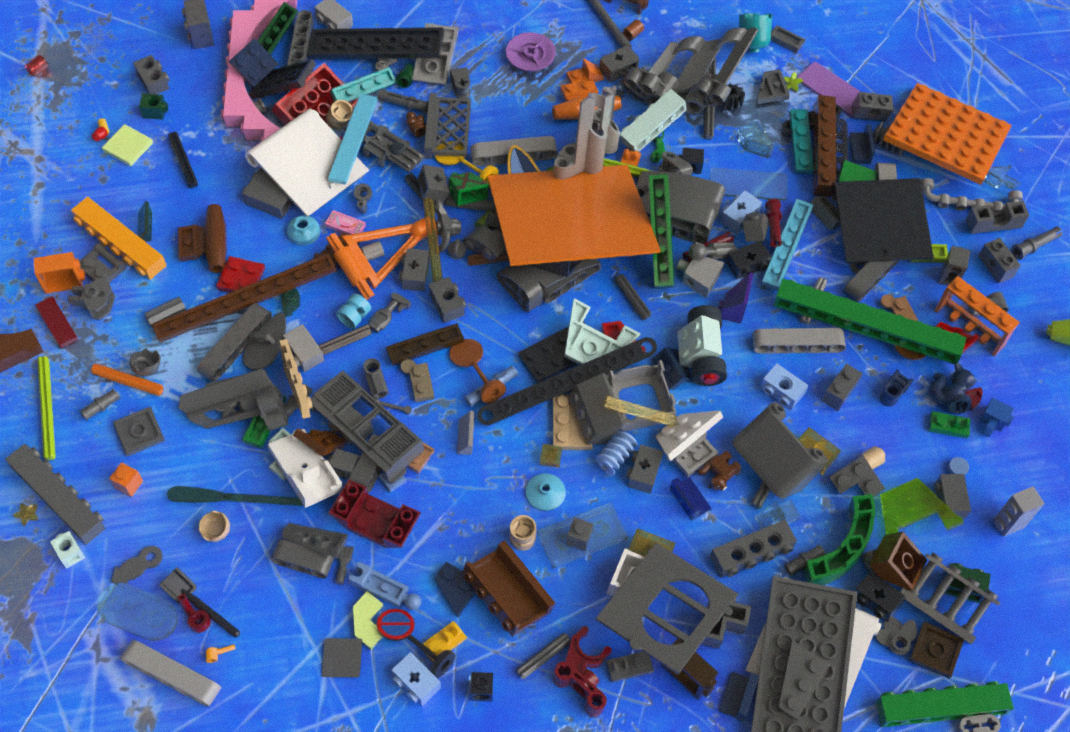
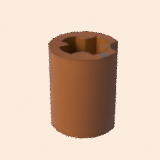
[622,19,644,41]

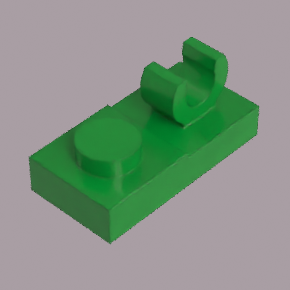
[929,411,970,438]

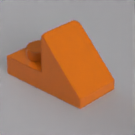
[566,59,604,83]

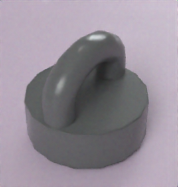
[448,239,466,259]

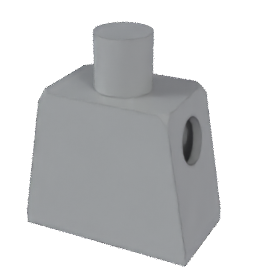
[677,257,724,298]

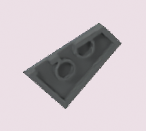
[282,523,348,558]
[777,640,830,721]

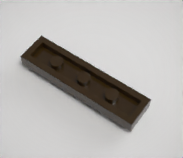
[386,323,464,366]

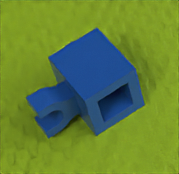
[979,397,1014,437]

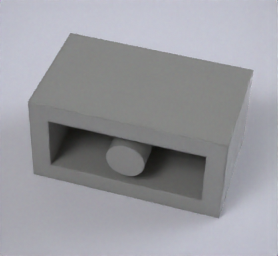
[315,0,353,29]
[283,324,324,372]

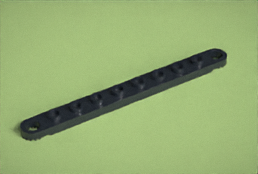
[478,337,657,426]

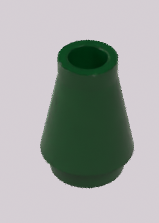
[396,64,414,88]

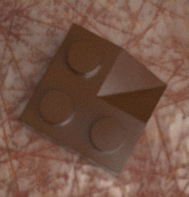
[869,531,927,591]

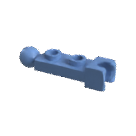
[348,562,422,610]

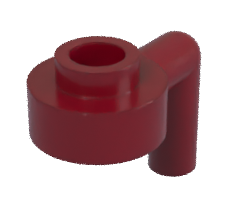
[178,594,211,633]

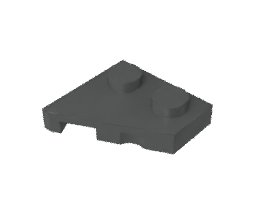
[757,69,790,104]

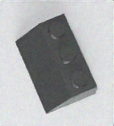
[568,373,625,445]

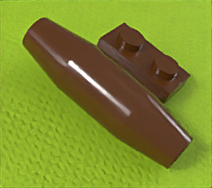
[178,204,227,273]

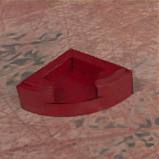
[965,387,983,411]

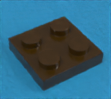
[909,622,964,679]

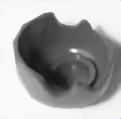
[129,348,161,376]

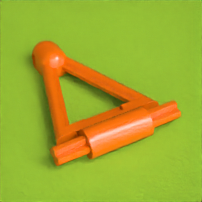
[326,217,434,300]

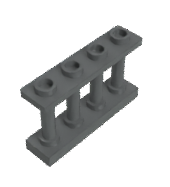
[900,552,1001,644]

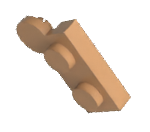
[880,294,918,321]

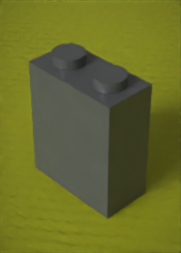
[242,167,294,219]

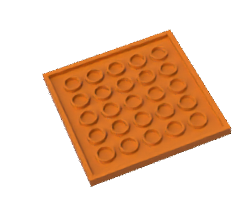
[883,83,1012,185]

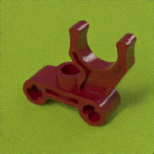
[553,626,612,717]

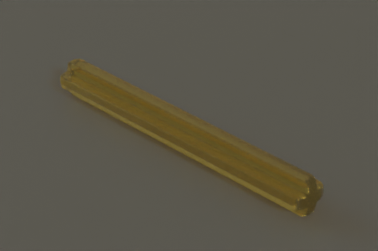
[423,198,443,282]

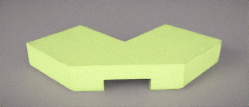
[353,591,383,650]

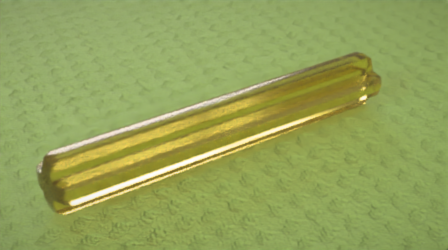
[603,396,677,427]

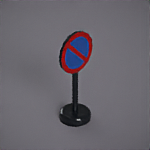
[377,609,455,678]

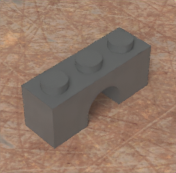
[966,201,1029,234]

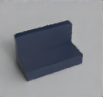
[849,124,875,164]
[652,347,693,390]
[719,672,759,721]

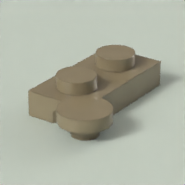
[401,359,435,403]

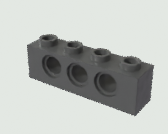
[710,520,797,578]

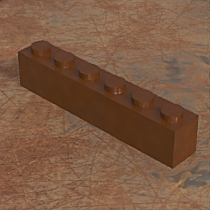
[813,95,836,197]

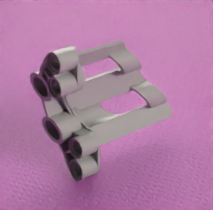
[553,85,620,179]

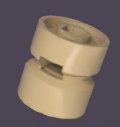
[326,100,353,130]
[510,515,536,551]

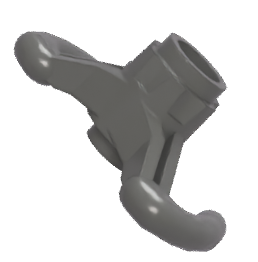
[427,200,461,254]

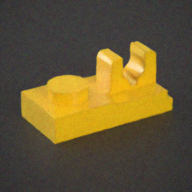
[423,621,467,663]

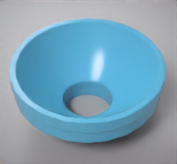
[287,215,320,246]

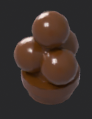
[406,111,426,137]

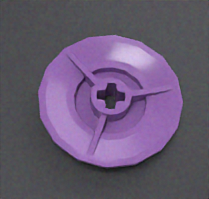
[506,32,556,71]

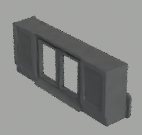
[310,370,424,484]

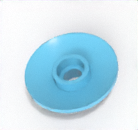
[526,473,566,511]

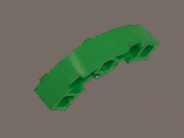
[804,494,875,585]

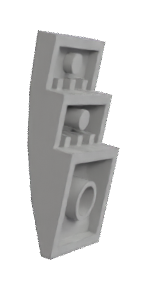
[413,23,459,85]

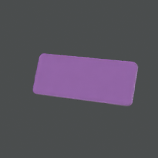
[798,62,861,119]

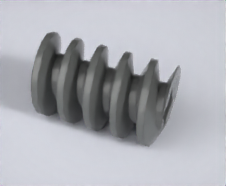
[872,122,905,157]

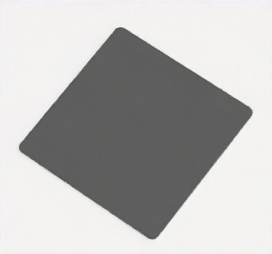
[322,638,362,677]

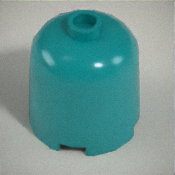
[739,13,773,52]

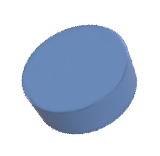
[948,457,969,475]

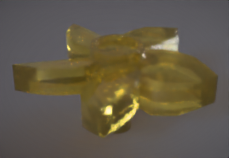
[13,503,38,526]

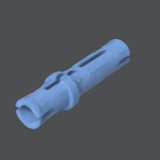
[465,365,518,407]

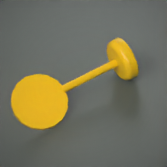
[434,141,499,189]

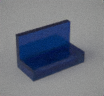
[670,477,712,521]

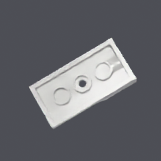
[268,429,342,508]

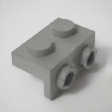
[672,432,719,477]

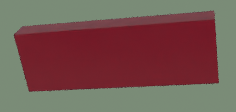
[35,296,78,349]

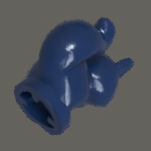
[928,363,977,414]

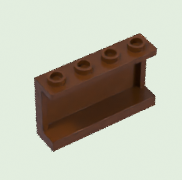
[462,540,555,637]

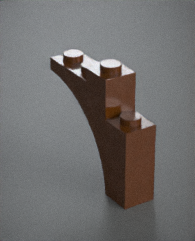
[0,329,44,373]

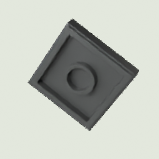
[113,406,165,457]

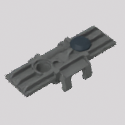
[344,120,425,173]

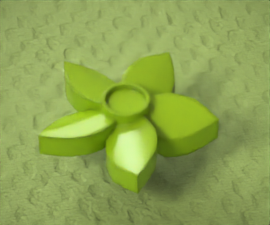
[783,72,804,92]

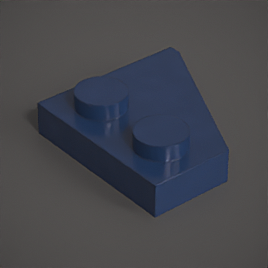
[435,561,476,618]

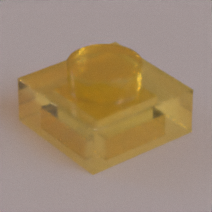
[540,444,562,468]

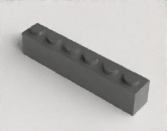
[5,444,106,545]

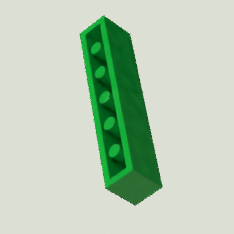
[649,174,675,289]
[876,681,1014,728]

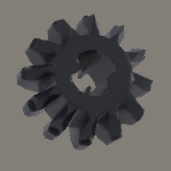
[718,82,745,112]

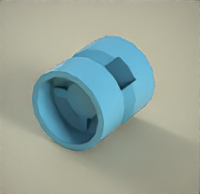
[336,293,371,329]

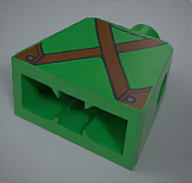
[448,172,489,206]

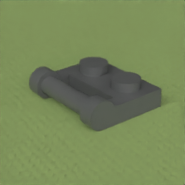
[80,243,127,283]

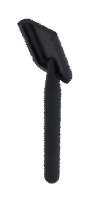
[159,567,240,638]

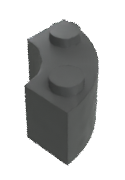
[462,225,506,262]

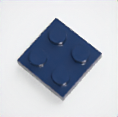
[229,39,279,88]

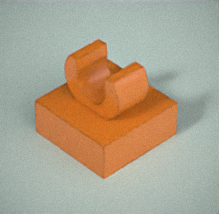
[621,148,641,167]

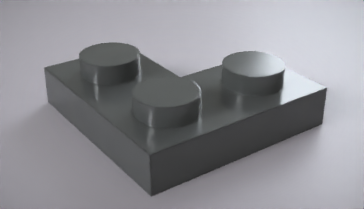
[828,455,885,497]

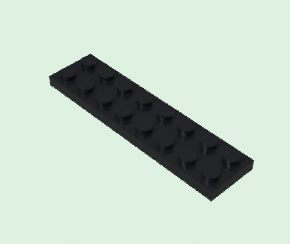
[307,27,444,59]

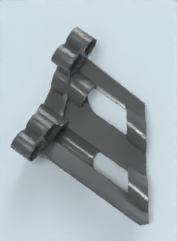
[624,27,758,114]

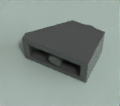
[743,212,769,242]

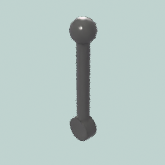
[374,398,412,415]

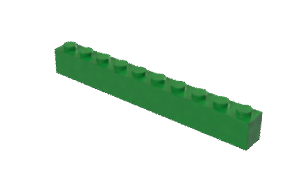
[774,279,967,365]

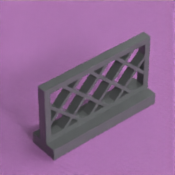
[424,93,471,159]

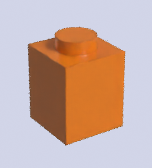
[109,462,143,497]

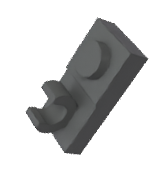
[606,651,654,683]

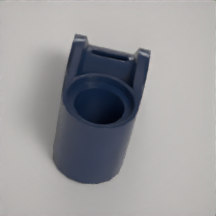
[880,369,914,407]

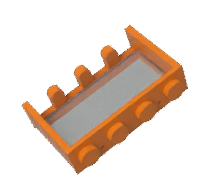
[934,276,1020,357]

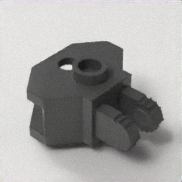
[68,277,115,320]

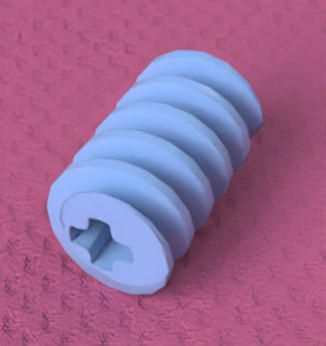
[596,431,638,476]

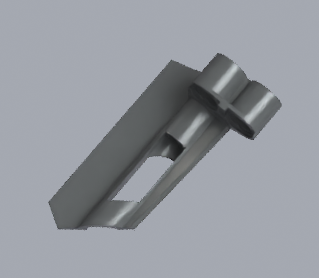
[179,368,288,431]

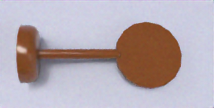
[449,339,506,403]

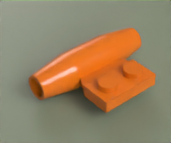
[552,80,622,120]

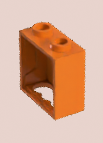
[34,252,86,294]

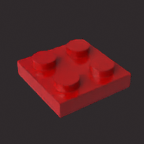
[216,256,265,293]

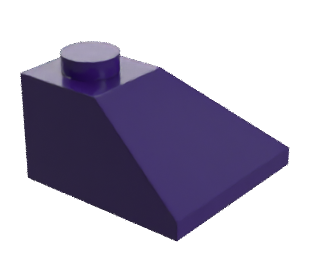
[718,273,754,324]

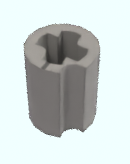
[361,241,384,261]

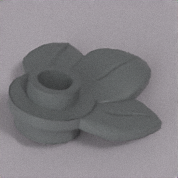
[875,617,917,655]

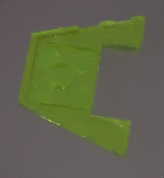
[880,478,964,535]

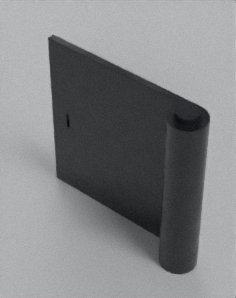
[831,178,934,263]

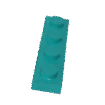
[330,67,397,103]
[789,109,814,174]

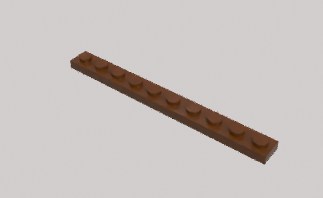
[152,253,337,343]

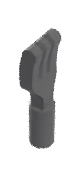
[335,546,354,585]

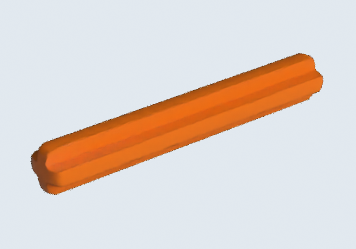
[91,363,164,396]

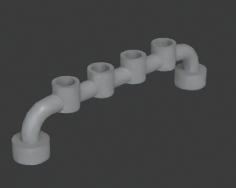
[920,178,1023,212]

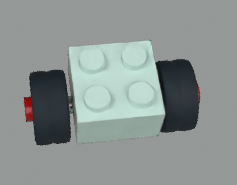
[677,305,727,386]

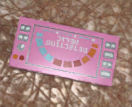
[325,210,366,234]

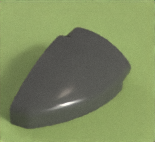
[496,259,601,312]

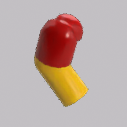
[92,118,109,142]

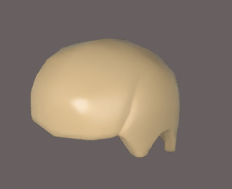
[199,511,230,542]

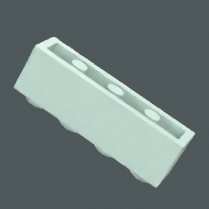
[620,89,687,152]

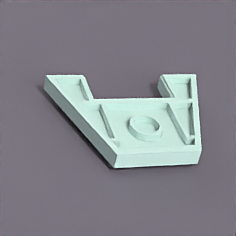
[564,298,641,365]

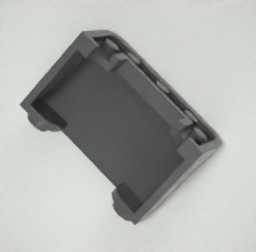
[732,402,829,498]

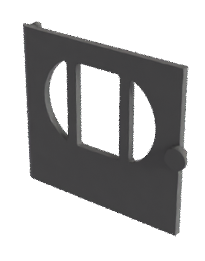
[596,543,738,674]

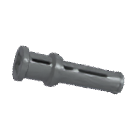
[1011,226,1062,260]

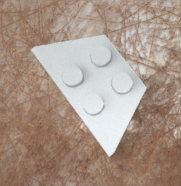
[655,411,723,461]

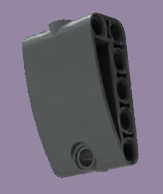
[635,171,725,244]

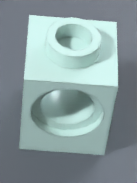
[50,531,85,569]

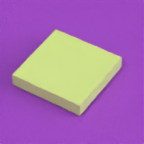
[102,124,153,166]

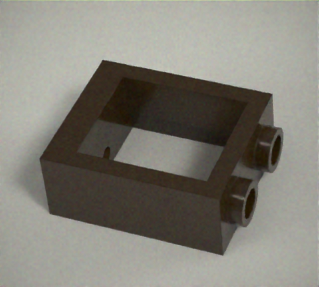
[660,639,718,700]

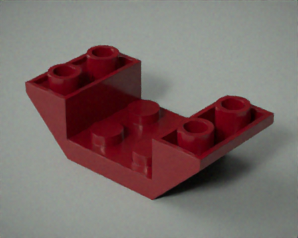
[329,479,421,548]

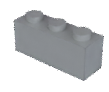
[993,486,1045,536]

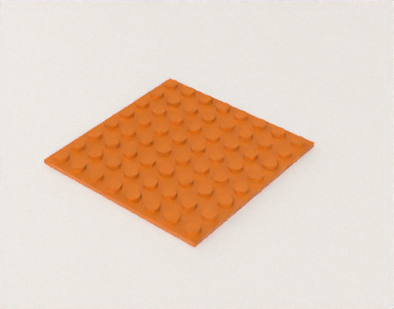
[488,165,661,266]

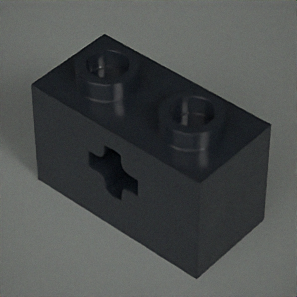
[726,241,771,279]
[855,571,905,622]

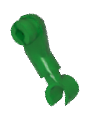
[650,131,666,163]

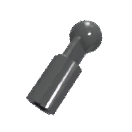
[688,242,737,261]

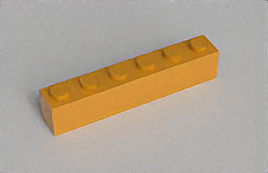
[71,196,167,280]

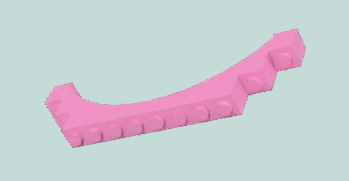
[221,0,297,142]

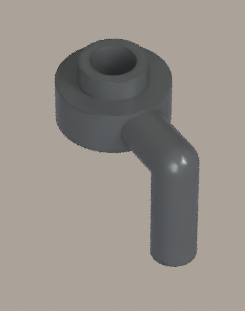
[354,183,373,214]

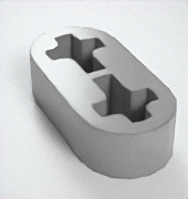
[957,714,1001,732]

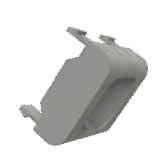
[607,360,677,431]

